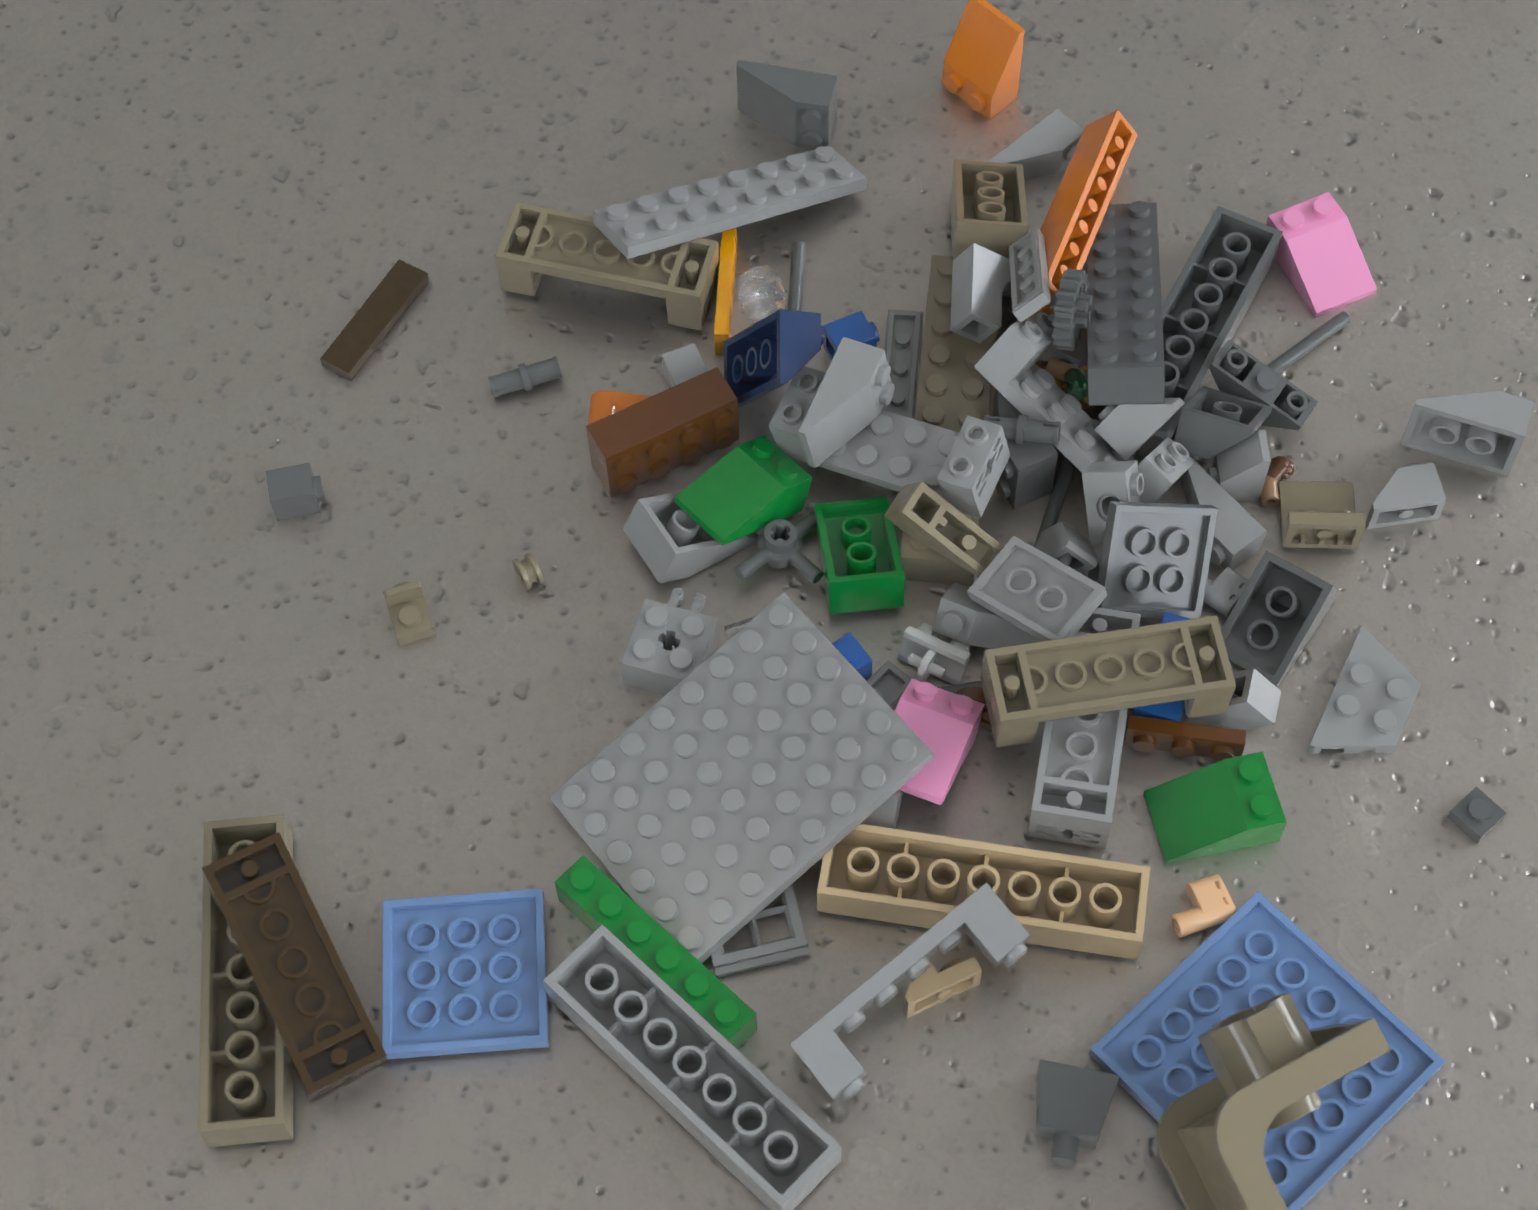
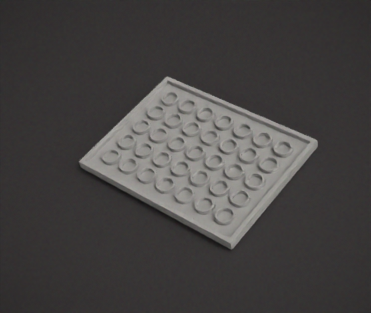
[549,592,935,963]

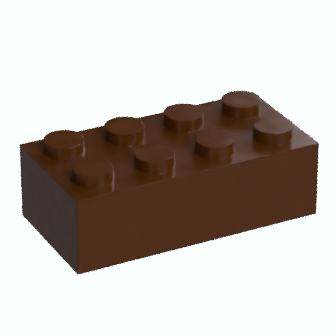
[586,367,740,498]

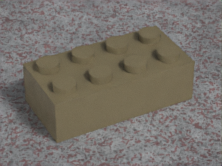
[950,160,1029,260]

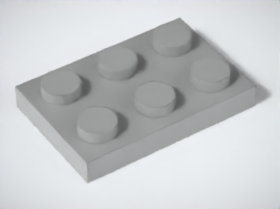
[967,536,1107,641]

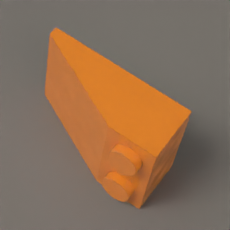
[942,0,1025,119]

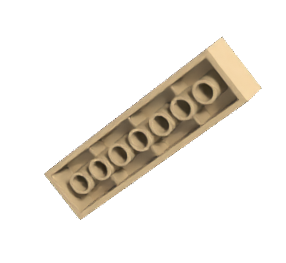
[817,824,1150,960]

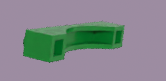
[554,855,757,1050]

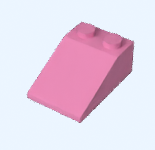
[1266,192,1377,317]
[895,678,985,805]

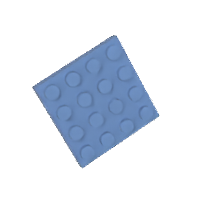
[382,889,549,1060]

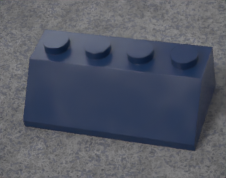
[724,309,825,408]

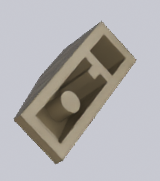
[884,481,1004,577]

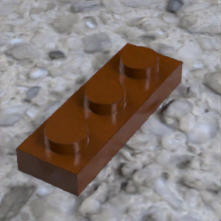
[1123,715,1246,762]

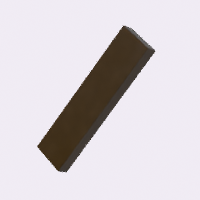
[320,260,429,380]

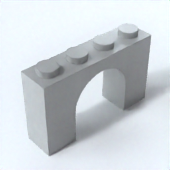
[950,243,1088,365]

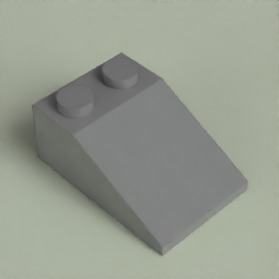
[798,337,895,468]
[1400,391,1535,476]
[623,491,759,584]

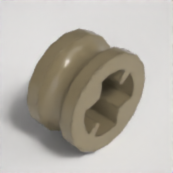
[512,553,544,590]

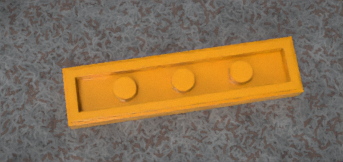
[714,227,737,355]

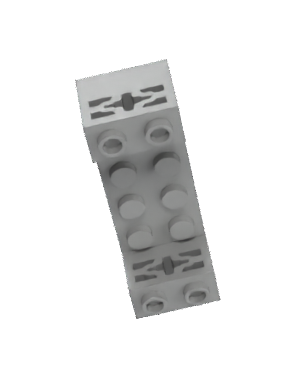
[974,310,1195,503]
[769,366,1011,518]
[1027,607,1141,849]
[790,883,1030,1101]

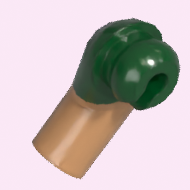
[1045,357,1088,401]

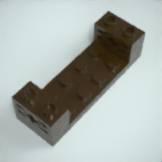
[202,832,387,1101]

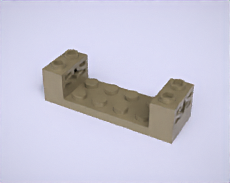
[495,201,719,331]
[980,615,1236,748]

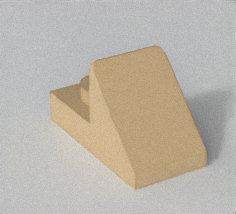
[904,956,982,1018]

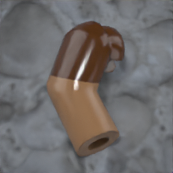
[1261,456,1295,507]

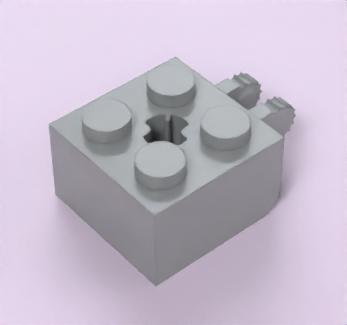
[621,587,719,695]

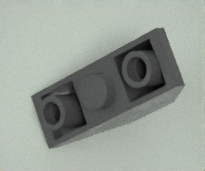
[1209,339,1318,430]

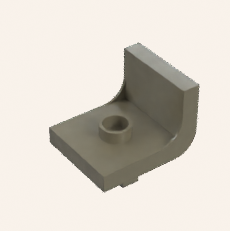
[1157,993,1391,1210]

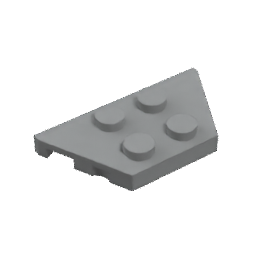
[1307,626,1422,754]

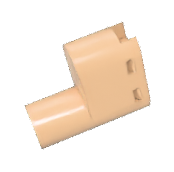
[1171,873,1236,938]

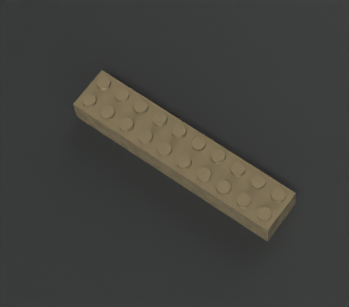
[900,255,996,586]

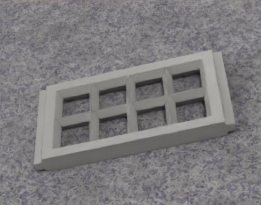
[710,884,810,978]

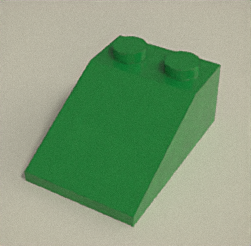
[674,435,813,546]
[814,497,905,614]
[1143,751,1287,865]

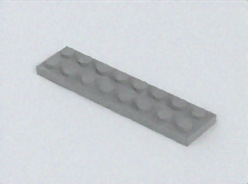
[593,145,867,259]

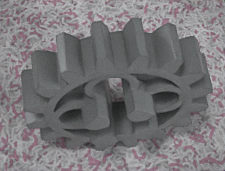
[1048,268,1092,351]

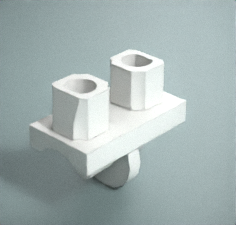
[897,623,971,685]

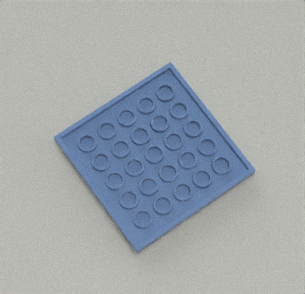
[1089,891,1446,1210]

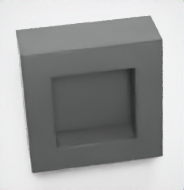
[1447,786,1507,844]

